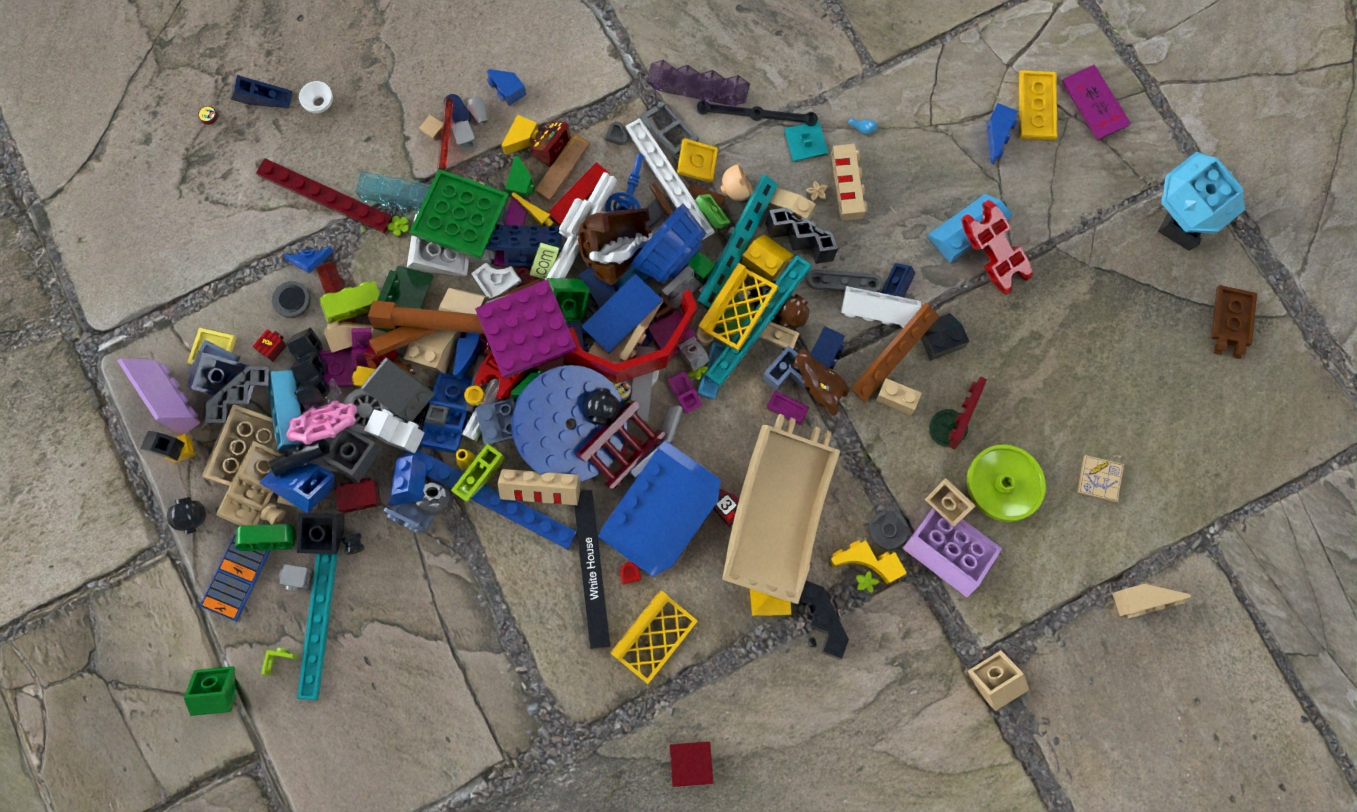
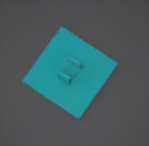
[784,121,828,162]

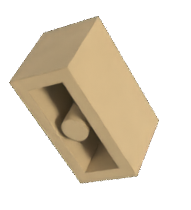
[876,378,922,415]

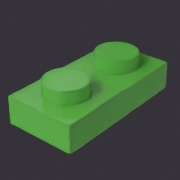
[695,194,730,229]

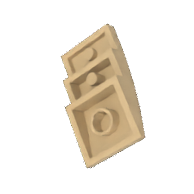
[216,441,283,526]

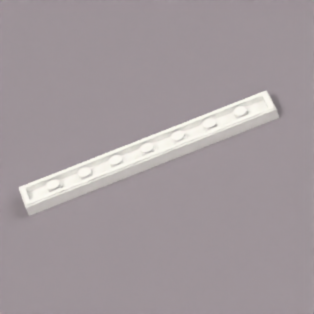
[625,118,714,240]

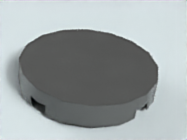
[869,511,909,550]

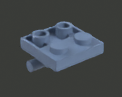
[475,398,515,445]

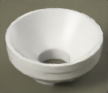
[299,81,333,113]

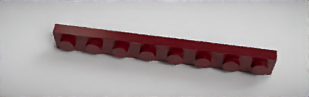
[256,158,393,234]

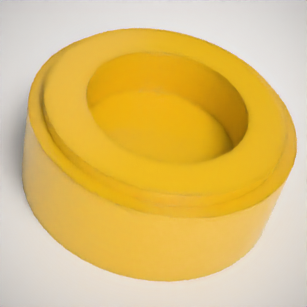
[464,385,485,406]

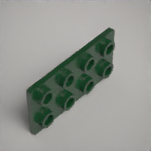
[373,266,433,332]

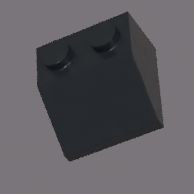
[920,313,969,361]
[297,512,345,554]

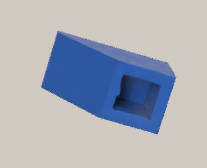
[487,69,527,106]

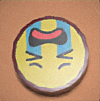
[198,106,218,125]

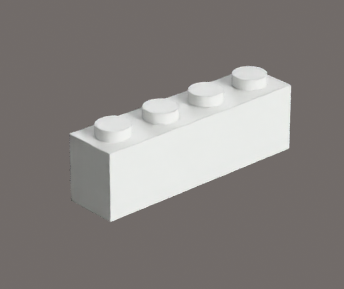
[841,286,921,328]

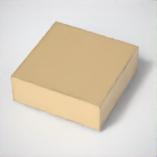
[419,115,445,140]

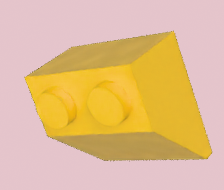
[742,234,794,281]

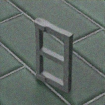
[640,101,699,156]

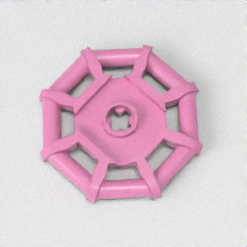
[286,401,357,445]

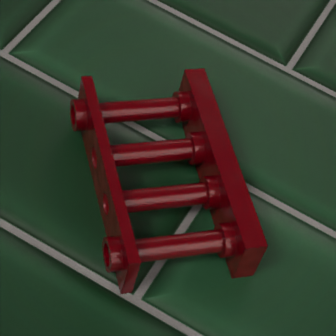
[575,400,665,489]

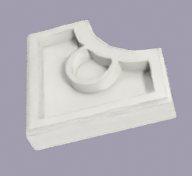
[471,263,522,299]

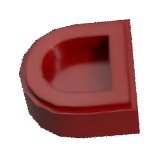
[620,562,642,585]

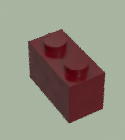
[335,478,382,513]

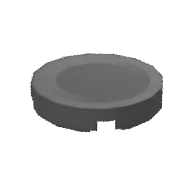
[272,281,311,318]

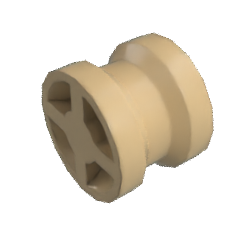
[260,503,286,525]

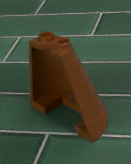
[578,208,651,285]

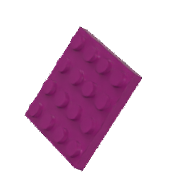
[475,279,577,379]

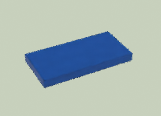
[581,274,663,354]

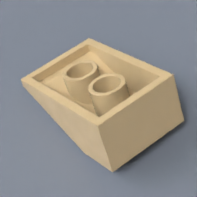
[403,330,461,374]

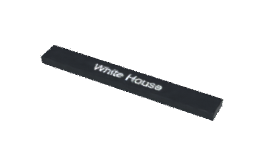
[574,490,611,649]

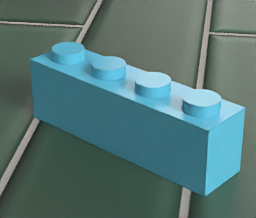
[267,371,304,451]

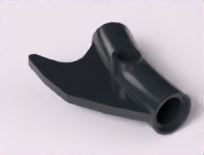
[269,439,330,477]

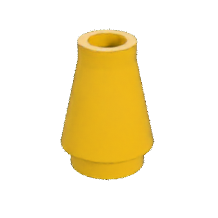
[456,449,475,469]

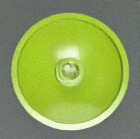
[967,445,1046,522]

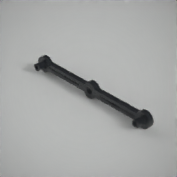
[697,100,818,126]

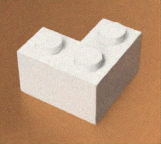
[364,409,424,454]

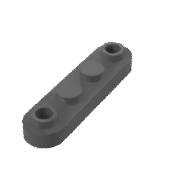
[807,269,883,292]

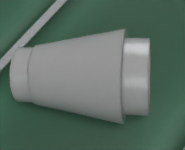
[467,96,488,125]

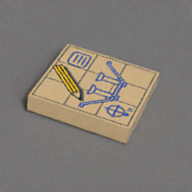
[1077,455,1124,503]

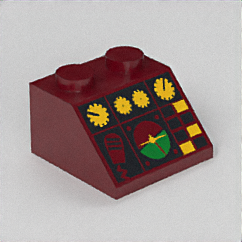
[530,121,571,168]

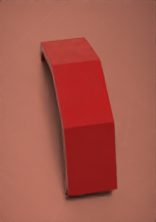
[565,290,697,384]

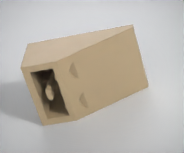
[1112,584,1191,618]

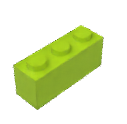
[320,281,380,323]

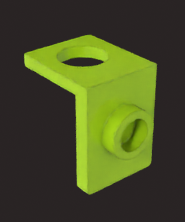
[261,648,299,675]

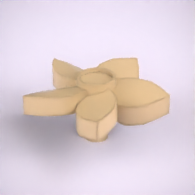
[806,181,827,202]

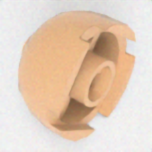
[721,164,753,202]

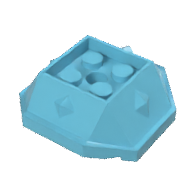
[1161,152,1245,234]

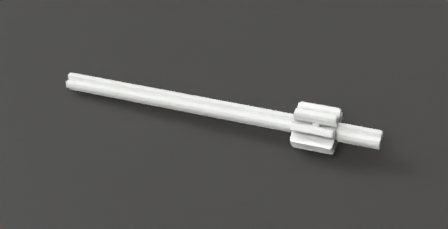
[462,173,617,442]

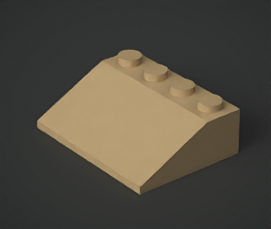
[202,404,279,487]

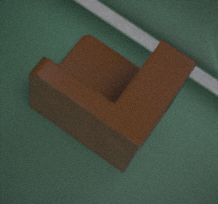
[653,293,673,322]

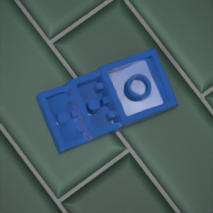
[419,373,473,454]

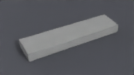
[629,346,656,423]

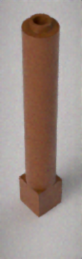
[368,301,485,334]

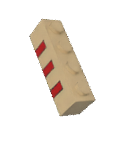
[831,144,867,221]
[498,469,580,505]

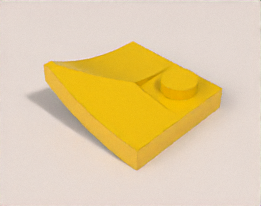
[750,589,791,616]

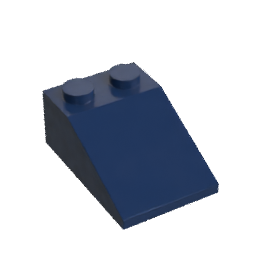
[187,351,254,404]

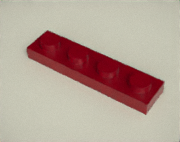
[948,376,987,450]

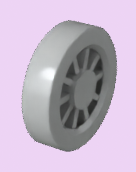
[343,388,392,436]

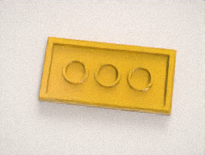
[1019,70,1057,141]

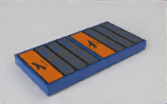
[199,534,271,622]

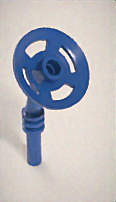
[605,154,644,212]

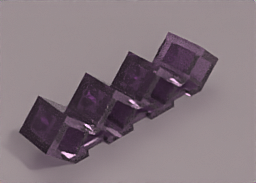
[646,60,750,106]

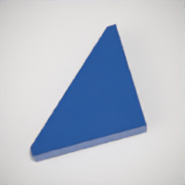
[284,246,333,274]

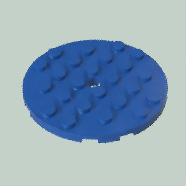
[512,365,627,481]

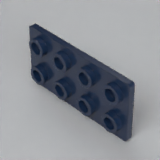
[486,224,562,266]

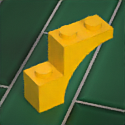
[829,540,907,585]

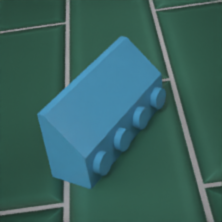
[927,194,1013,264]

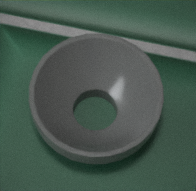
[414,482,450,516]

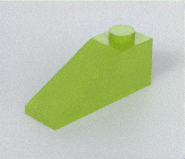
[451,444,506,502]

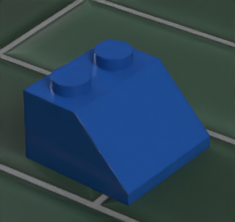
[388,455,427,507]

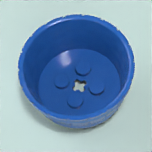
[630,203,707,284]

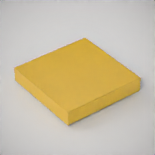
[677,138,718,183]

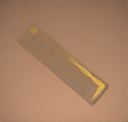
[535,133,590,202]

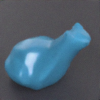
[848,118,878,135]

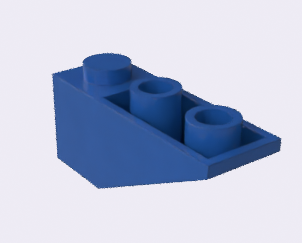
[987,103,1018,165]

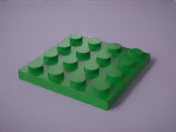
[410,169,509,260]

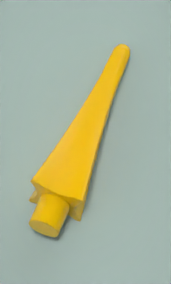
[512,192,554,226]

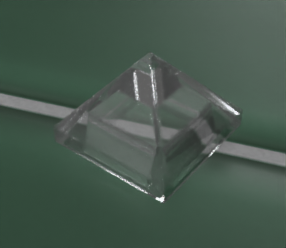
[325,379,341,404]

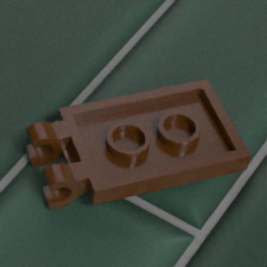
[1211,285,1257,359]

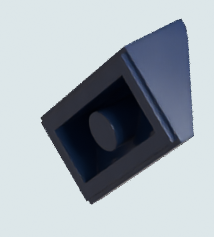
[881,263,915,298]

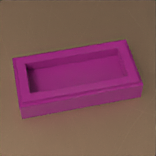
[766,391,809,425]

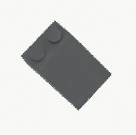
[361,358,435,422]

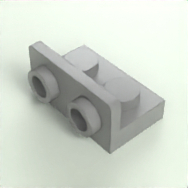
[662,266,701,309]

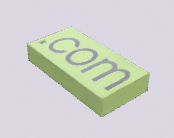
[530,243,559,279]

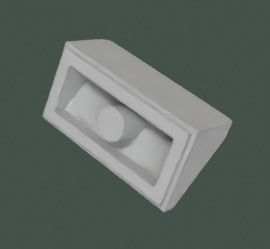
[660,406,683,444]

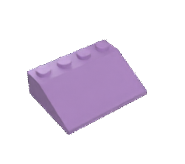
[117,358,201,435]
[903,508,1002,597]

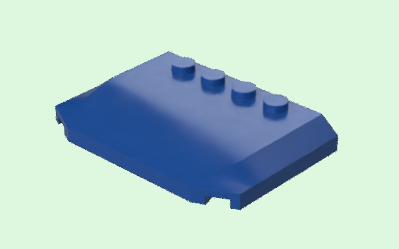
[598,440,722,577]

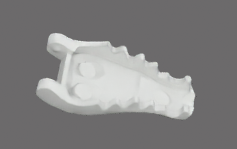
[590,233,653,264]

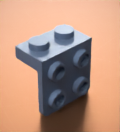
[383,502,435,534]

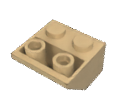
[439,288,489,314]

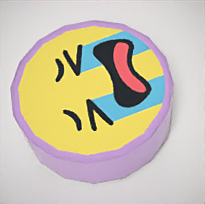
[614,381,631,400]

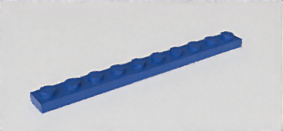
[400,449,577,550]

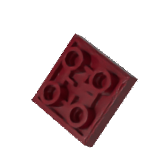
[670,741,714,787]

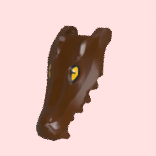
[793,349,849,416]

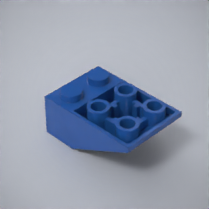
[260,463,334,513]

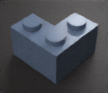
[762,346,806,391]

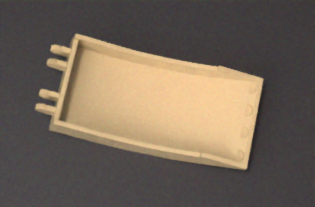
[722,414,840,604]

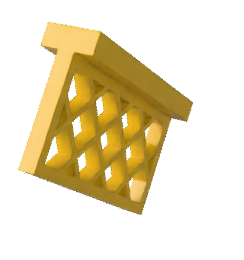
[699,263,779,351]
[610,590,698,684]

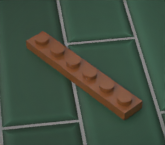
[851,303,939,402]

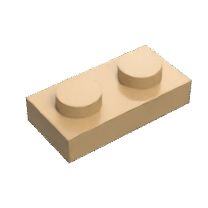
[758,322,799,349]

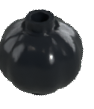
[583,388,621,426]
[166,497,206,534]

